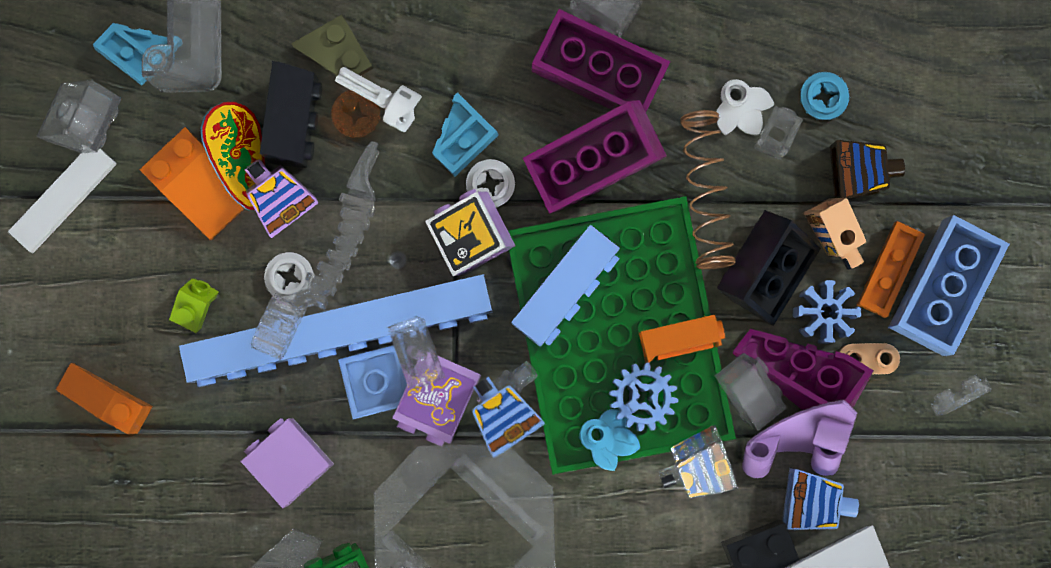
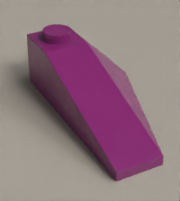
[733,329,874,410]

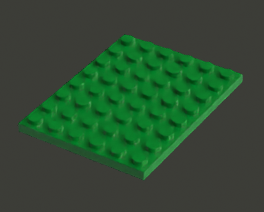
[508,196,736,475]

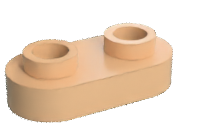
[838,343,900,375]

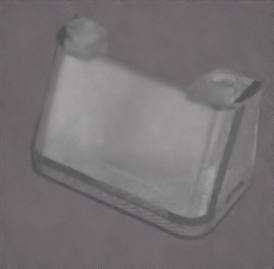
[142,0,221,93]

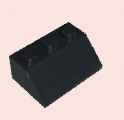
[260,61,322,168]
[717,210,821,326]

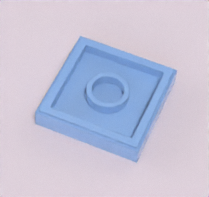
[338,344,408,419]

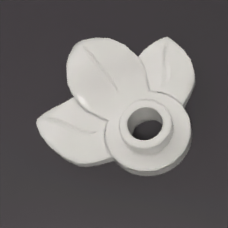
[716,80,774,135]

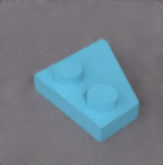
[93,23,180,86]
[432,93,499,177]

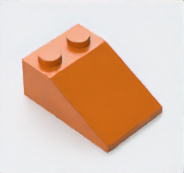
[139,127,245,240]

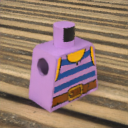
[245,159,318,238]

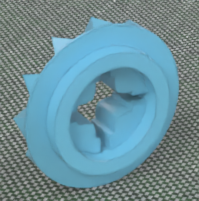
[800,72,849,121]

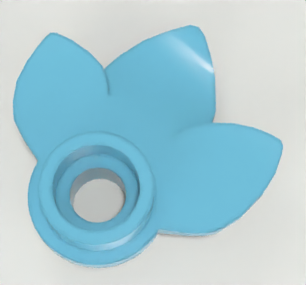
[579,409,640,471]

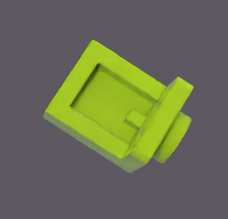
[169,279,219,333]

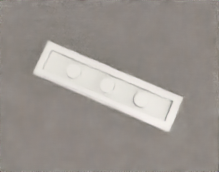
[8,142,117,253]

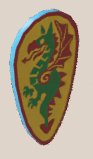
[200,102,265,210]

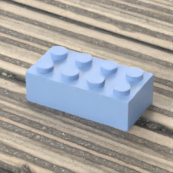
[888,215,1009,356]

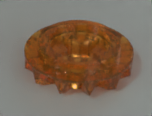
[331,90,380,138]

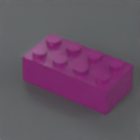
[532,9,671,112]
[523,100,667,214]

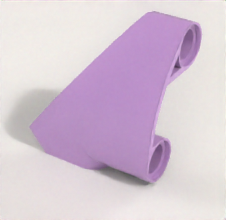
[742,400,857,478]

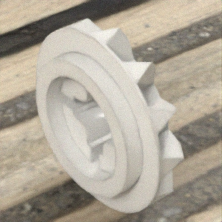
[466,159,515,208]
[264,252,314,302]

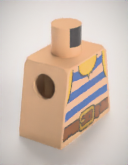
[804,198,866,270]

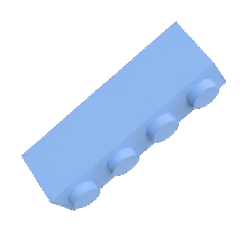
[511,225,620,347]

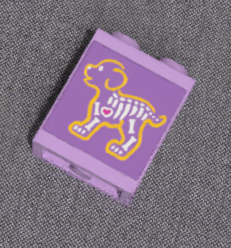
[393,349,481,446]

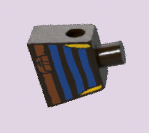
[830,140,905,200]

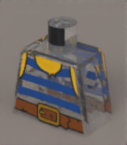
[659,425,738,498]

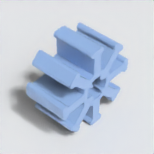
[793,280,861,344]

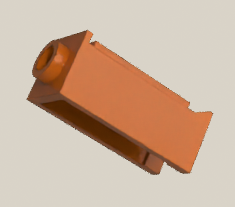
[639,315,725,363]

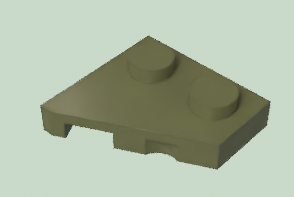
[291,15,373,77]

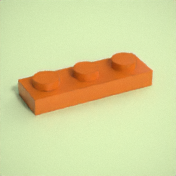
[857,221,925,318]

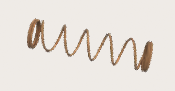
[680,110,736,269]

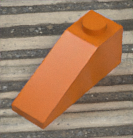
[56,363,153,434]

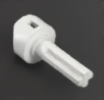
[335,67,422,132]

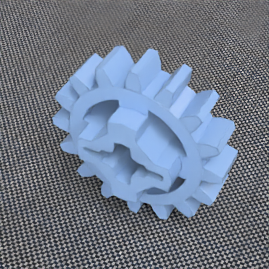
[609,363,678,431]

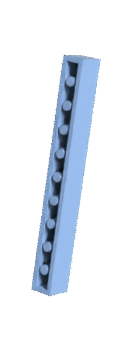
[179,274,493,387]

